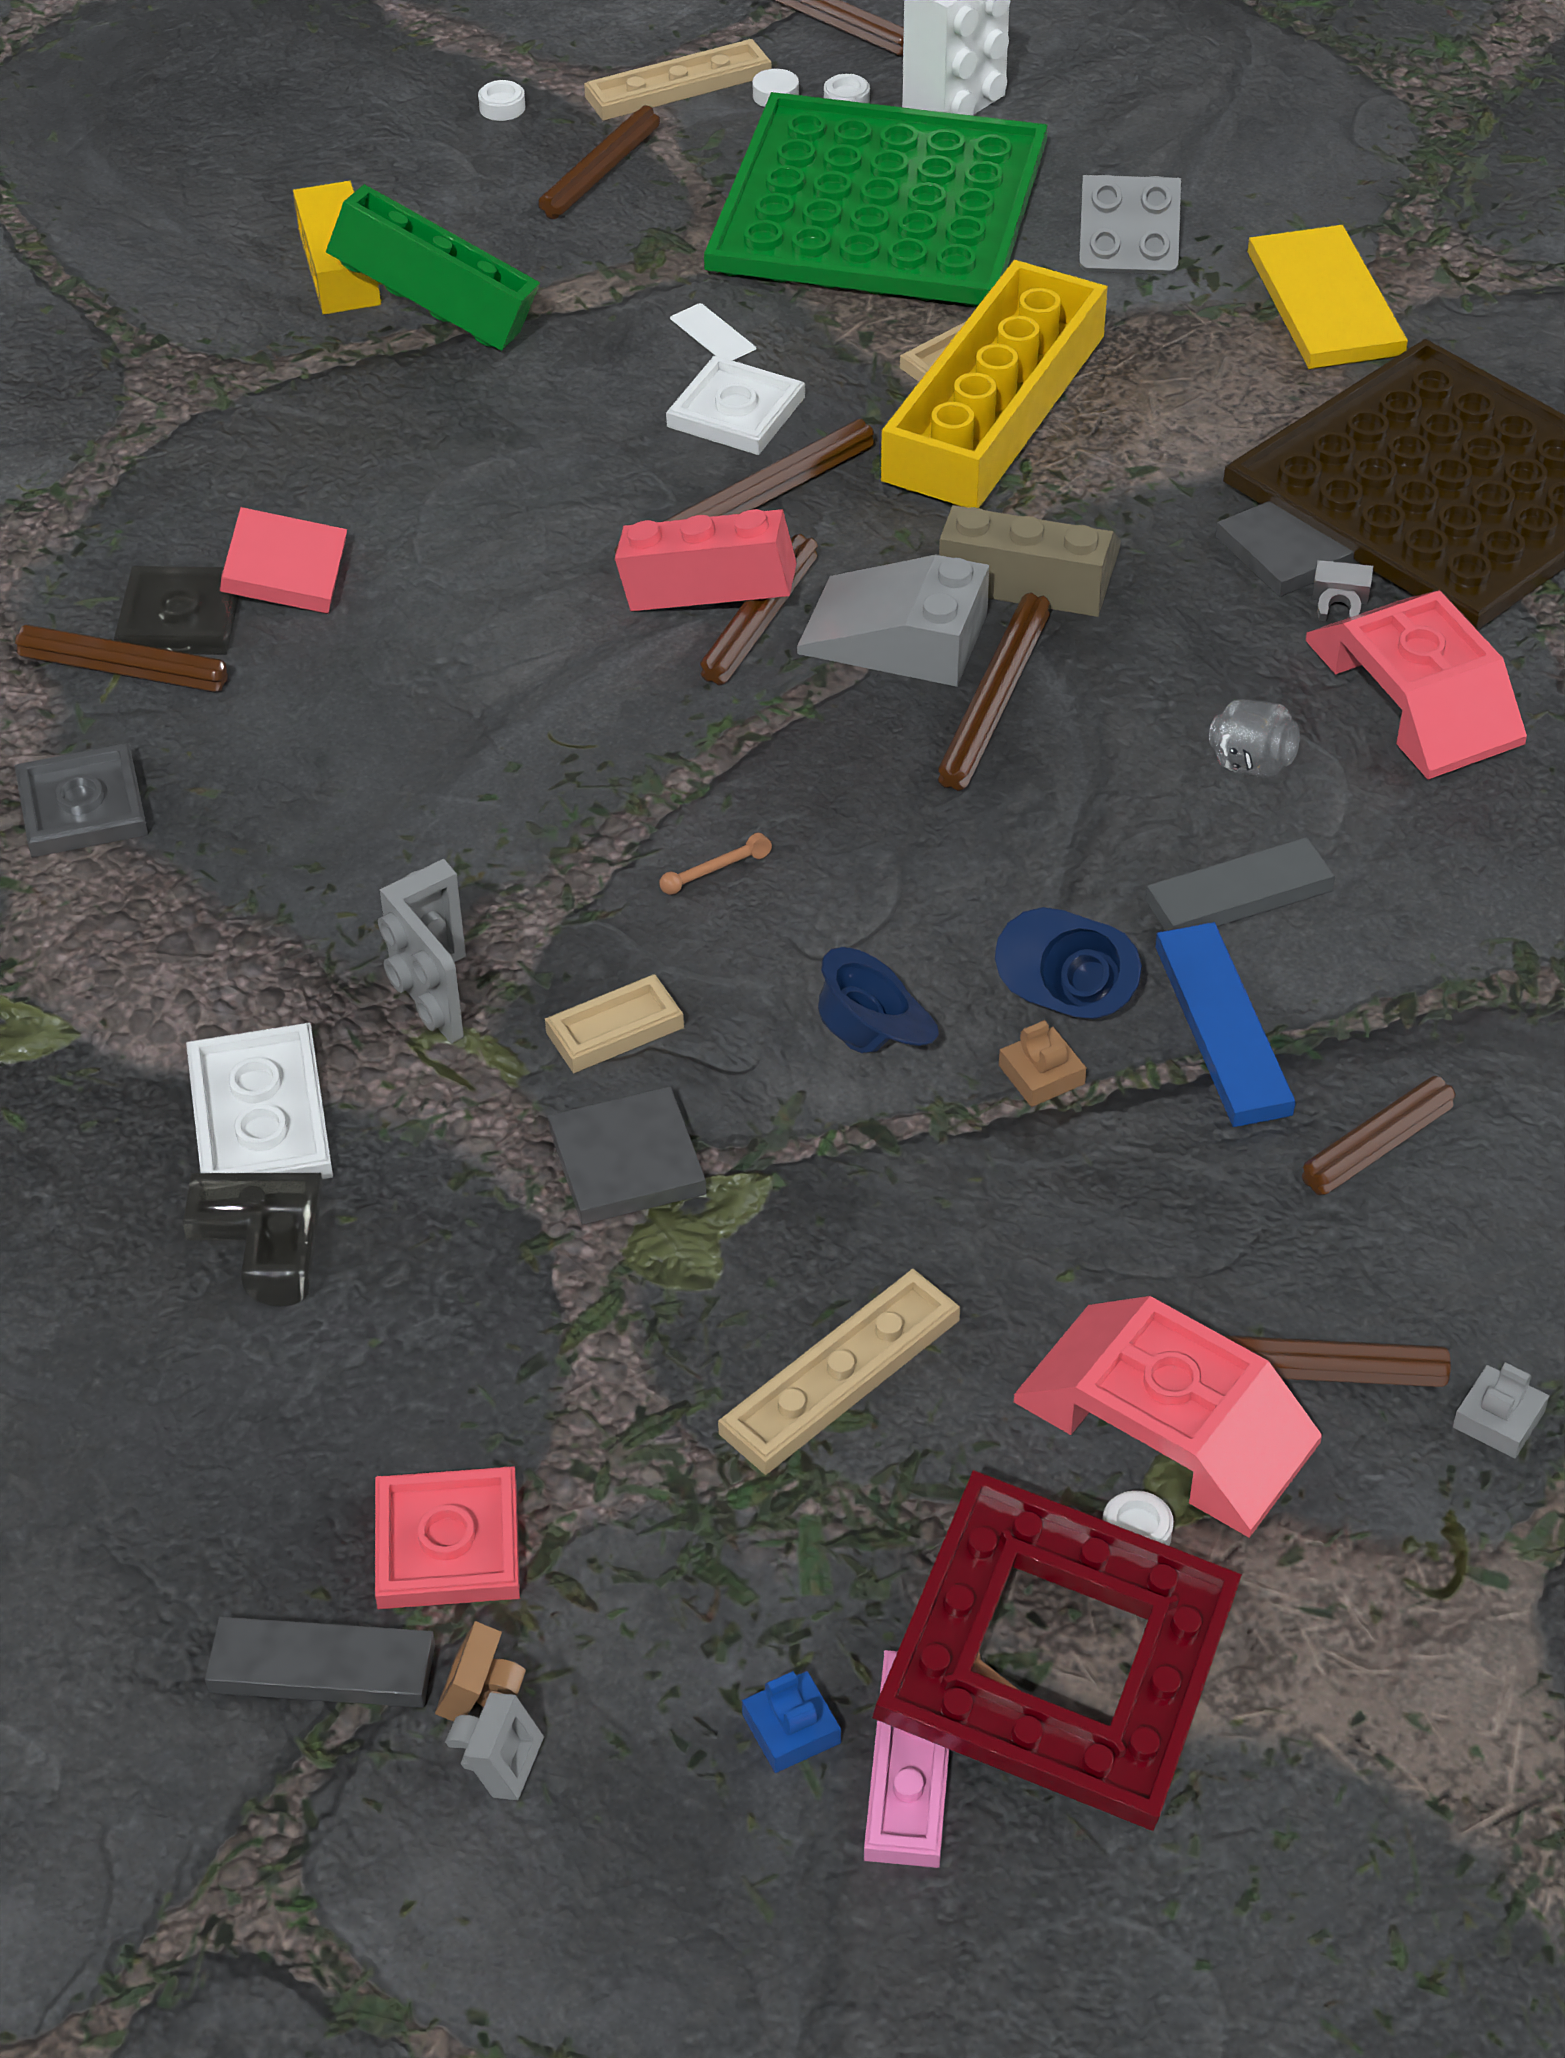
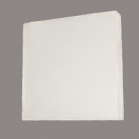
[666,356,805,455]

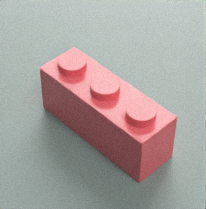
[615,509,797,611]

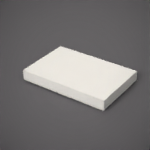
[186,1023,333,1198]

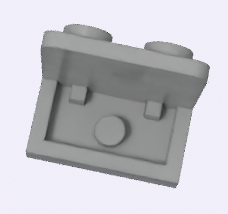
[1079,175,1181,274]
[378,859,466,1043]

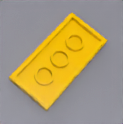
[1247,225,1408,369]

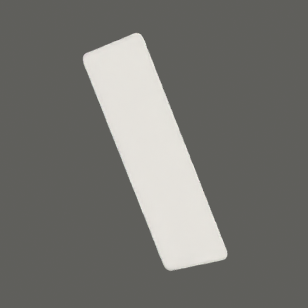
[670,303,756,361]

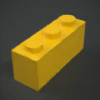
[293,181,381,315]

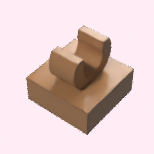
[999,1020,1086,1107]
[435,1621,526,1722]

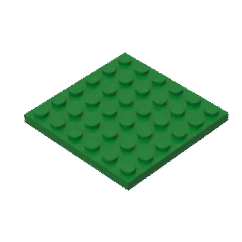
[704,92,1048,307]

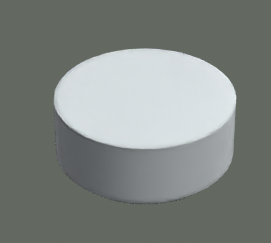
[752,69,799,108]
[824,74,870,103]
[478,80,526,121]
[1102,1491,1174,1546]

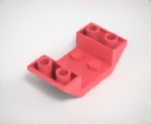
[1306,590,1527,779]
[1014,1296,1322,1538]

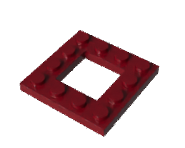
[872,1470,1242,1831]

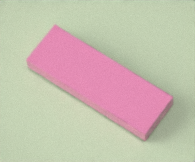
[864,1650,950,1868]

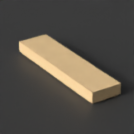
[584,39,772,121]
[718,1269,960,1475]

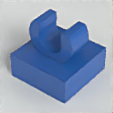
[742,1671,841,1773]

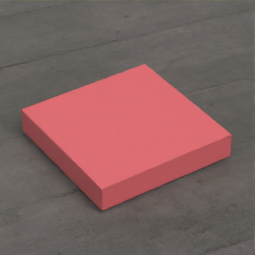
[220,507,347,614]
[375,1466,520,1609]

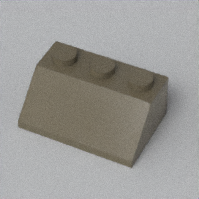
[939,505,1121,617]

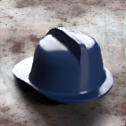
[995,907,1142,1019]
[818,947,939,1053]

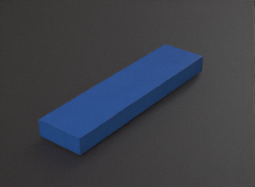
[1155,922,1296,1127]

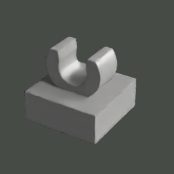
[1312,560,1373,621]
[1453,1362,1549,1459]
[445,1693,544,1800]

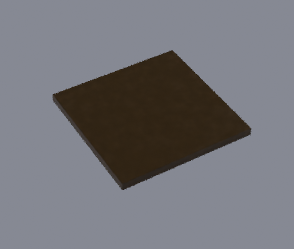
[1223,339,1565,630]

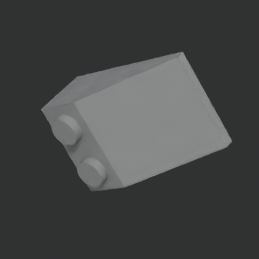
[797,555,989,687]

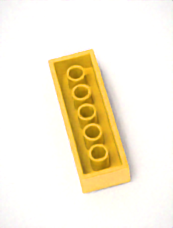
[881,259,1108,508]

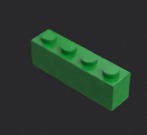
[326,184,540,351]

